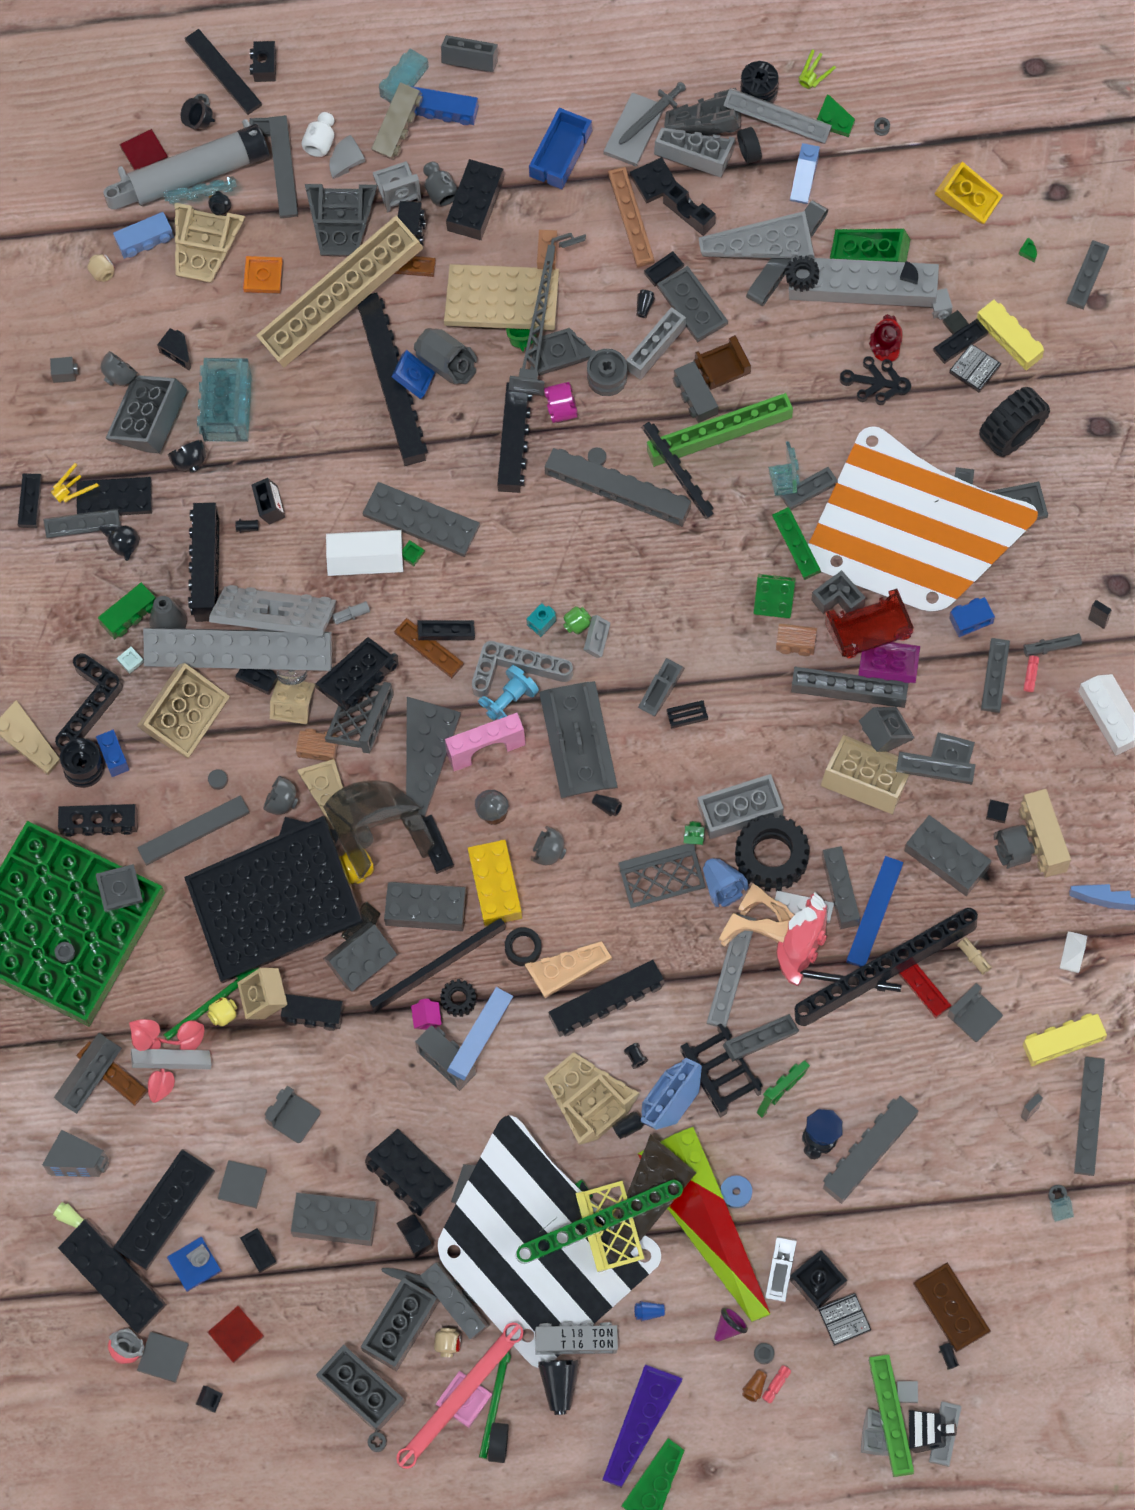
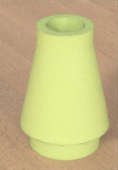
[53,1202,84,1228]

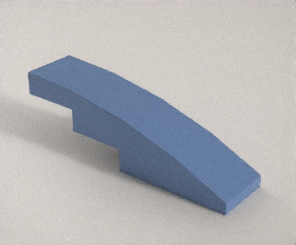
[1069,884,1135,910]

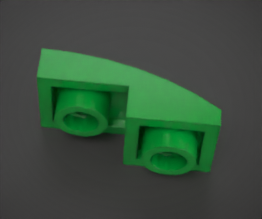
[683,821,705,845]

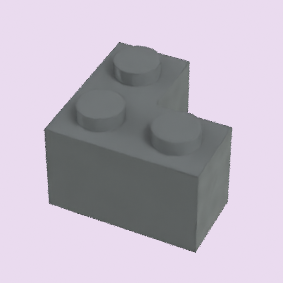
[811,570,866,617]

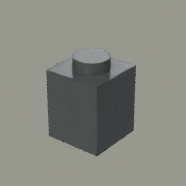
[50,357,78,383]

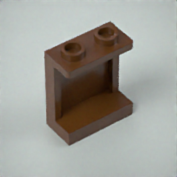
[693,335,751,390]

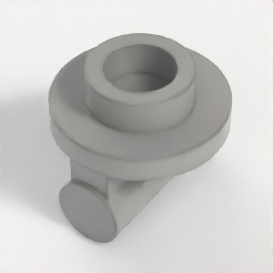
[186,1244,210,1267]

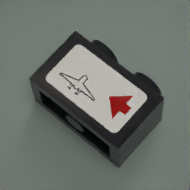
[251,477,285,525]

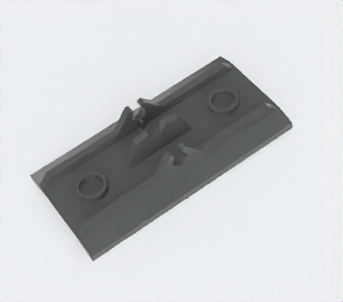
[539,681,618,799]

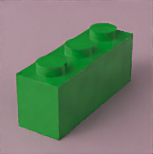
[98,582,156,640]

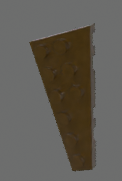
[605,1134,697,1263]

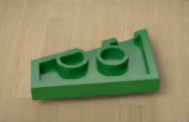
[756,1060,810,1118]

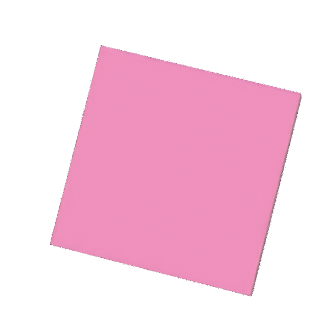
[436,1371,492,1428]

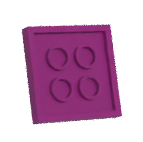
[858,638,920,683]

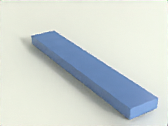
[447,987,513,1080]

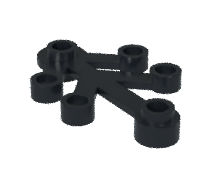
[840,356,911,405]

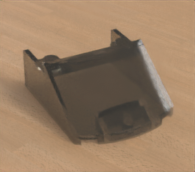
[323,780,435,879]

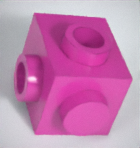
[411,999,441,1030]

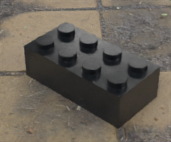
[446,159,504,241]

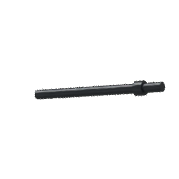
[800,970,902,992]

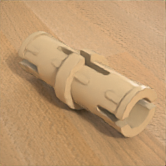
[957,937,992,975]

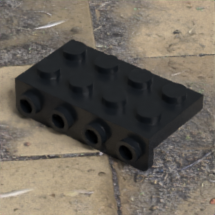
[315,637,398,711]
[365,1129,454,1216]

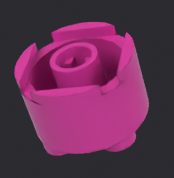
[544,382,578,423]

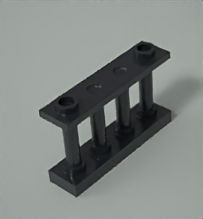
[680,1023,763,1118]

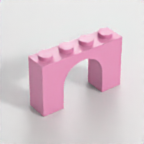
[445,713,525,771]

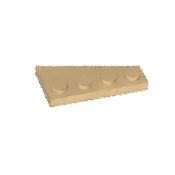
[0,700,60,775]
[297,759,356,835]

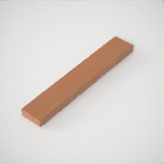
[608,167,655,268]

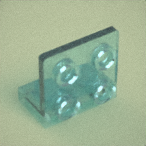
[768,441,800,496]

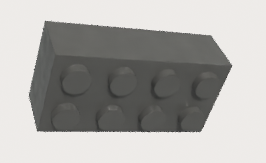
[904,815,992,897]
[384,882,467,931]
[291,1192,377,1246]
[361,1278,439,1372]
[316,1345,405,1432]

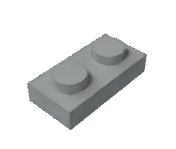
[584,615,610,658]

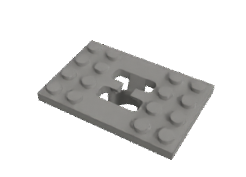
[209,585,336,636]

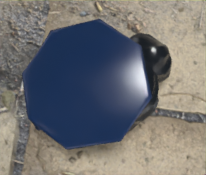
[802,1109,843,1160]

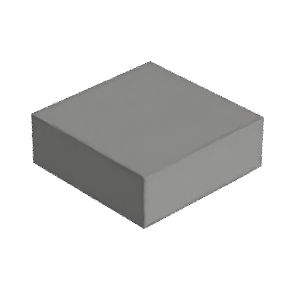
[897,1381,918,1403]

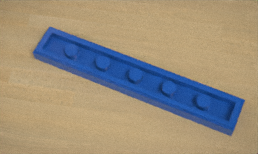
[846,856,904,967]

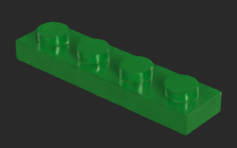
[772,507,821,580]

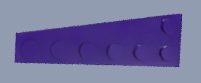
[602,1365,683,1488]

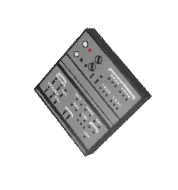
[949,344,1001,393]
[818,1293,871,1346]

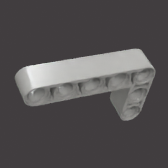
[472,641,573,698]

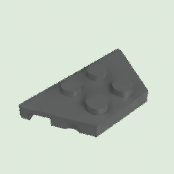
[530,328,596,376]

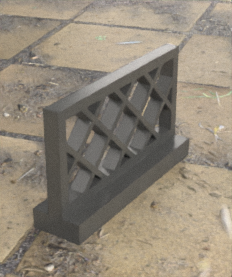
[325,682,394,754]
[618,844,706,909]

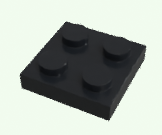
[630,157,676,204]

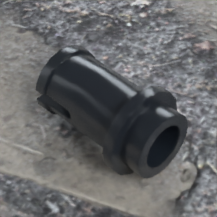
[235,519,258,533]
[938,1343,960,1370]

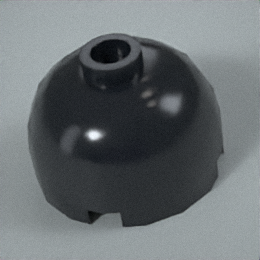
[168,440,206,473]

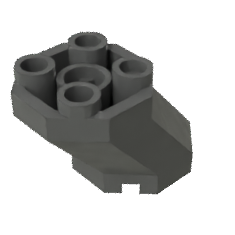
[414,328,477,384]

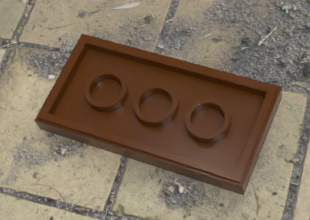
[913,1262,991,1353]

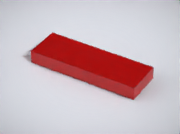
[899,964,951,1019]

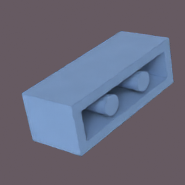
[113,212,174,259]

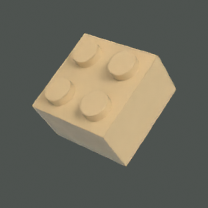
[237,968,287,1019]

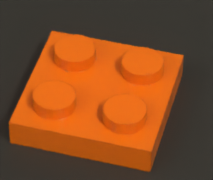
[243,256,283,293]

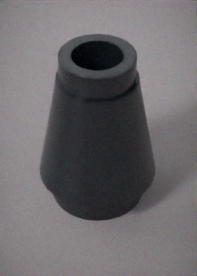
[636,289,655,318]
[592,794,622,816]

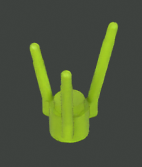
[798,49,836,89]

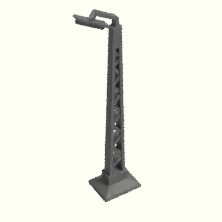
[509,233,586,396]

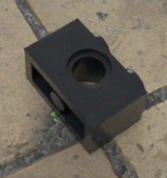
[250,41,276,82]

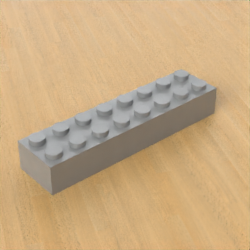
[789,258,939,307]

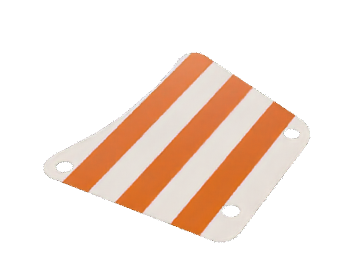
[808,427,1038,611]

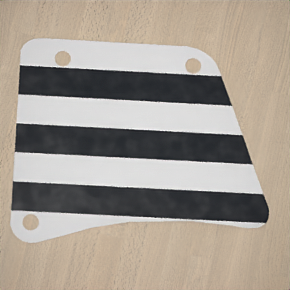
[438,1115,661,1368]

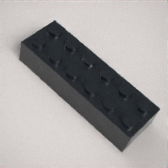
[188,502,220,622]

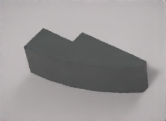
[638,658,685,717]

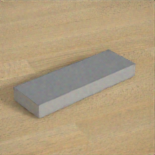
[929,1401,962,1467]

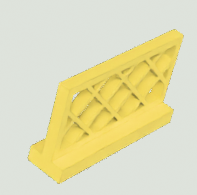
[575,1181,644,1273]

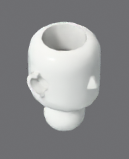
[301,112,334,157]

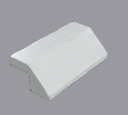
[326,530,403,576]

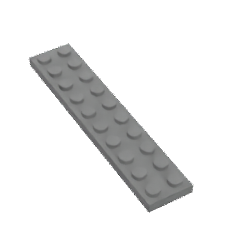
[143,628,332,671]

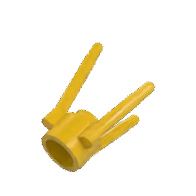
[51,463,99,503]

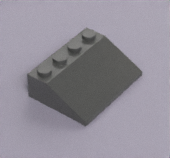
[106,375,187,453]

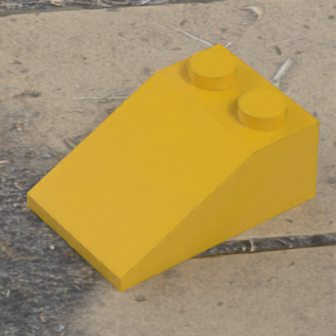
[934,161,1003,224]

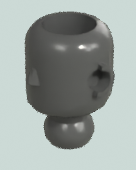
[423,161,458,206]

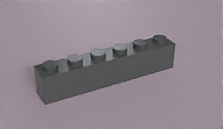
[791,667,909,708]
[823,1096,919,1204]

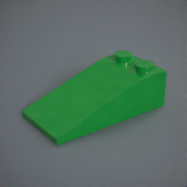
[830,229,911,262]

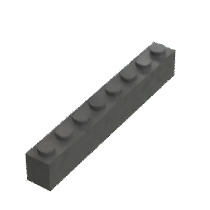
[544,448,691,527]

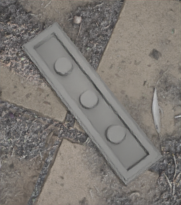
[130,1049,212,1069]

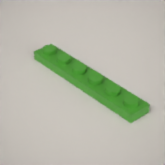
[868,1355,914,1477]

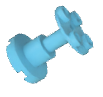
[478,665,539,721]

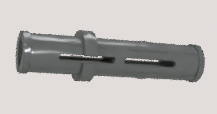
[1023,633,1082,657]

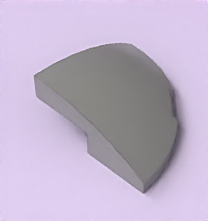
[329,135,365,179]
[861,1409,888,1456]

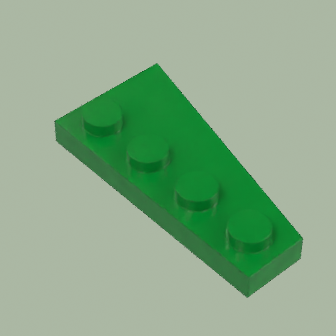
[621,1438,685,1510]

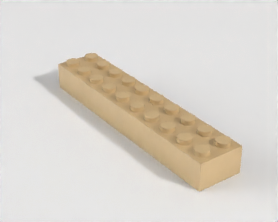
[256,216,423,368]

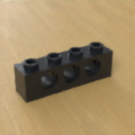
[58,804,138,837]

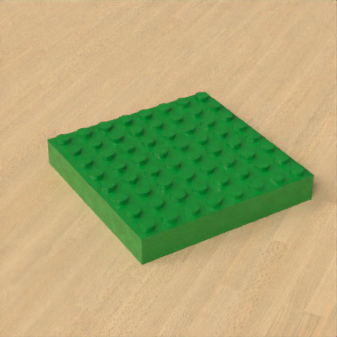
[0,821,165,1027]

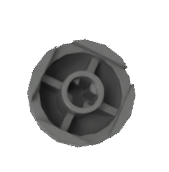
[100,351,138,386]
[263,776,298,815]
[531,826,566,866]

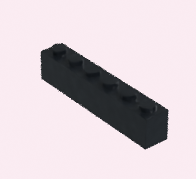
[497,382,532,493]
[548,960,664,1037]

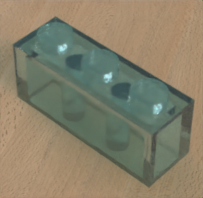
[379,48,429,103]

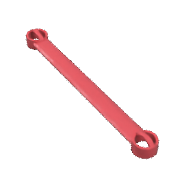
[396,1323,523,1469]

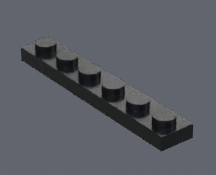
[641,422,714,519]

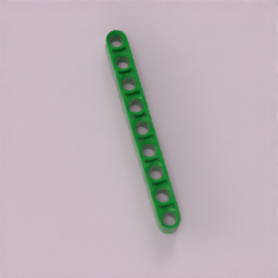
[515,1180,683,1264]

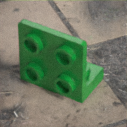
[753,574,796,618]

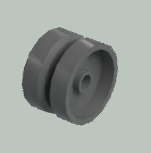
[587,349,627,396]

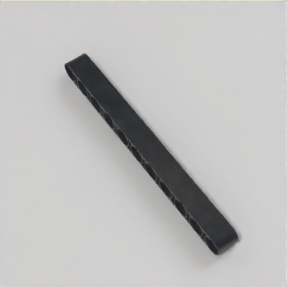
[794,908,978,1026]

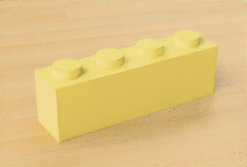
[977,300,1044,371]
[1023,1013,1107,1067]

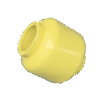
[207,997,237,1026]

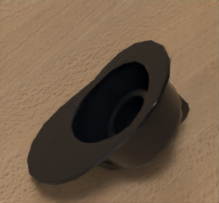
[180,98,215,129]

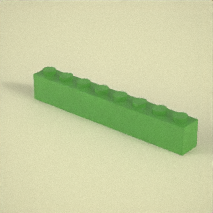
[647,393,793,467]

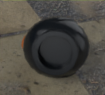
[208,191,232,215]

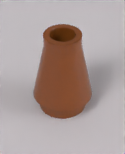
[742,1370,767,1402]

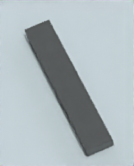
[269,115,298,219]
[137,795,250,866]

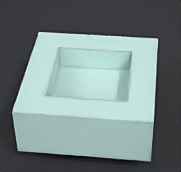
[117,647,144,674]

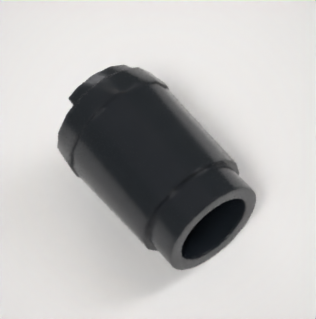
[612,1112,644,1139]

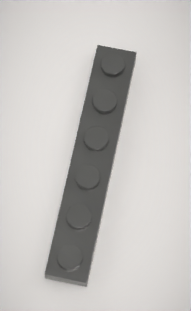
[1074,1057,1105,1176]

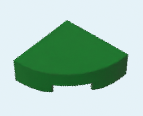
[1018,238,1037,263]

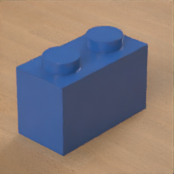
[949,597,995,637]
[96,729,129,777]

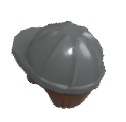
[475,790,509,825]

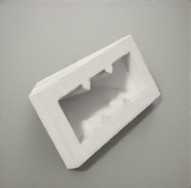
[1059,931,1087,973]

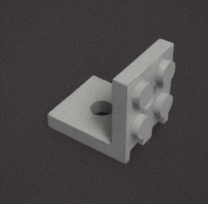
[373,161,421,212]

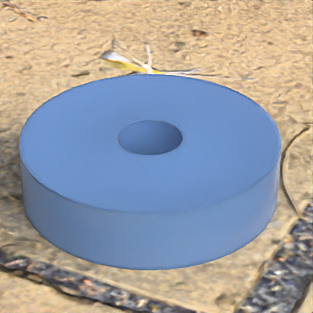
[720,1175,752,1209]

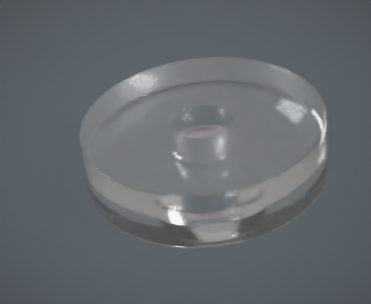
[277,670,308,685]

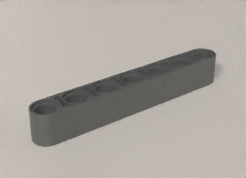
[746,200,828,306]

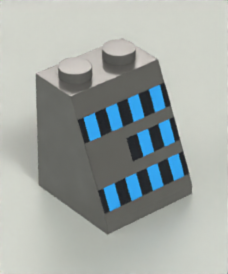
[42,1130,109,1177]

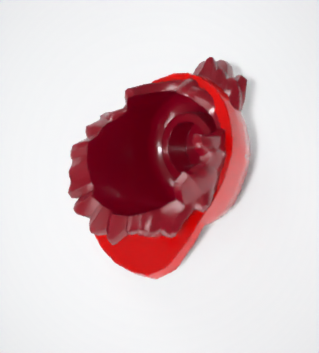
[869,314,903,362]

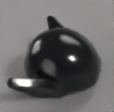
[99,525,140,561]

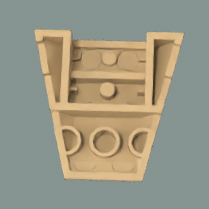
[175,203,245,283]
[544,1052,640,1145]

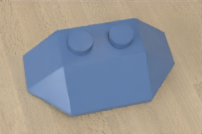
[641,1058,702,1130]

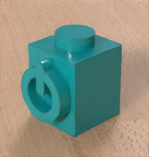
[526,603,556,637]

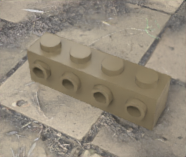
[371,82,423,160]

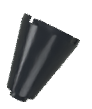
[538,1360,579,1415]

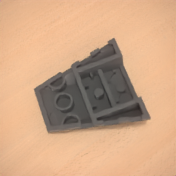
[305,184,377,256]

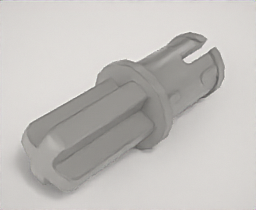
[332,601,370,625]

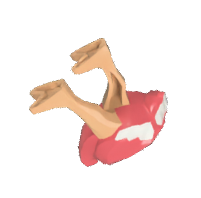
[719,884,827,986]

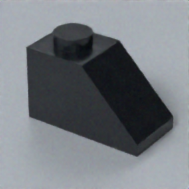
[157,328,191,370]
[396,1214,433,1258]

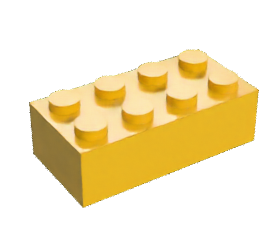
[468,840,522,927]

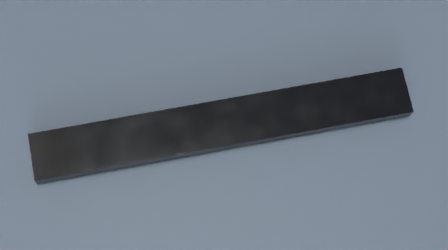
[370,918,505,1013]

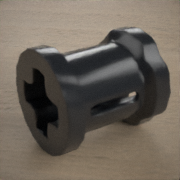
[624,1043,648,1069]

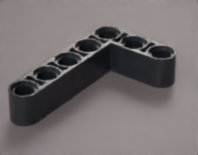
[55,653,122,752]

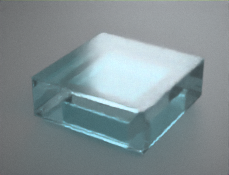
[1050,1196,1074,1222]

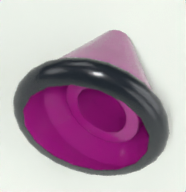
[714,1307,748,1342]

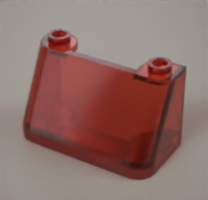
[825,589,914,658]

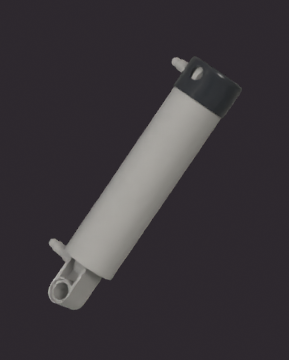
[103,119,270,209]

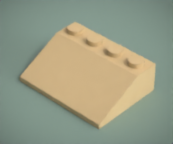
[137,663,230,758]
[821,735,910,814]

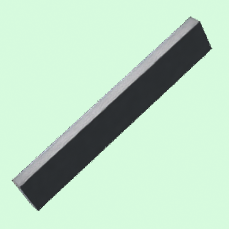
[185,29,262,115]

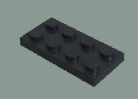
[76,477,152,516]

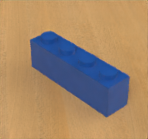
[411,86,479,125]

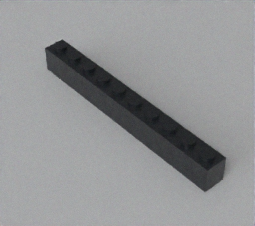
[357,292,428,467]

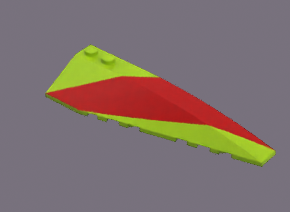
[638,1127,770,1322]

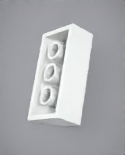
[1078,674,1135,756]

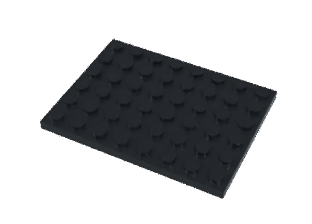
[184,816,364,983]

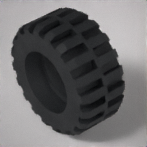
[979,387,1050,457]
[735,814,810,892]

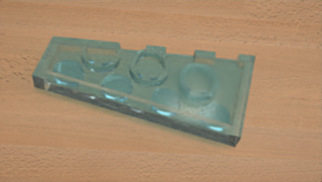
[163,176,237,204]

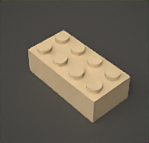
[1019,789,1071,878]

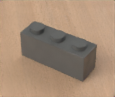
[441,35,498,72]
[672,361,718,423]

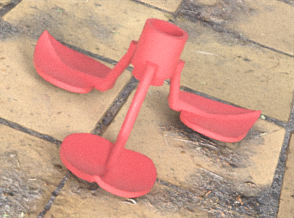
[129,1019,204,1103]

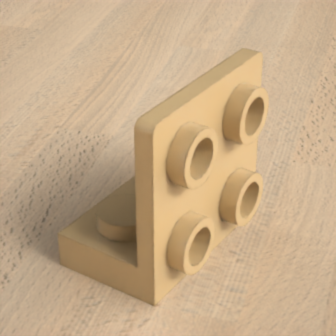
[270,679,315,724]

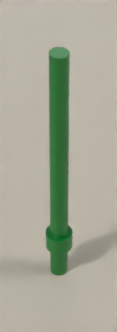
[163,968,259,1041]
[479,1339,511,1459]

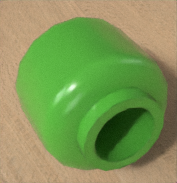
[563,606,591,634]

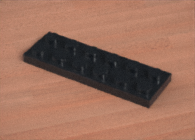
[114,1149,215,1271]
[58,1219,167,1334]

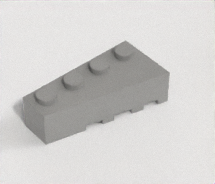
[654,128,736,177]

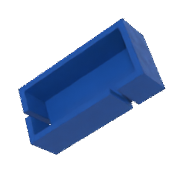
[529,108,592,189]

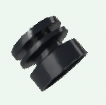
[740,61,779,103]
[60,738,104,788]

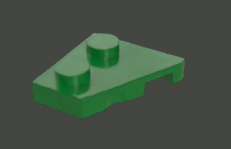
[817,94,855,138]

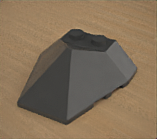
[664,88,741,136]

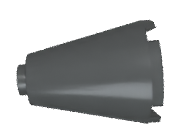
[149,596,187,629]

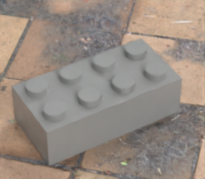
[697,774,784,839]

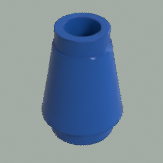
[634,1301,665,1322]

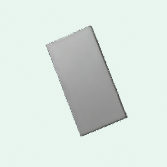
[603,93,664,167]

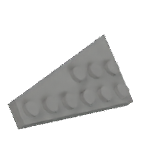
[699,211,815,259]

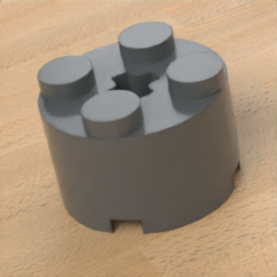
[994,825,1035,869]

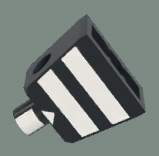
[909,1410,957,1453]

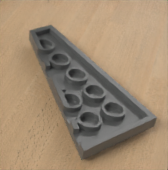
[406,697,461,818]

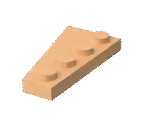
[525,941,612,998]

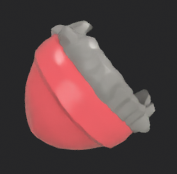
[108,1328,144,1364]

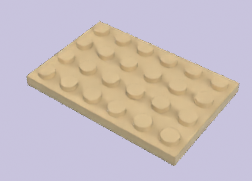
[444,264,559,330]

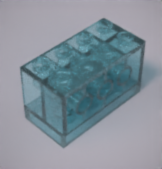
[197,358,252,442]

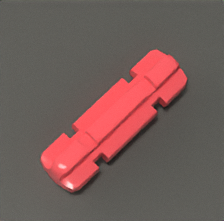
[1024,655,1039,692]
[762,1365,791,1403]

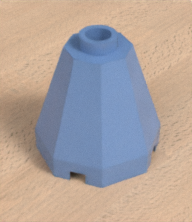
[703,858,749,907]

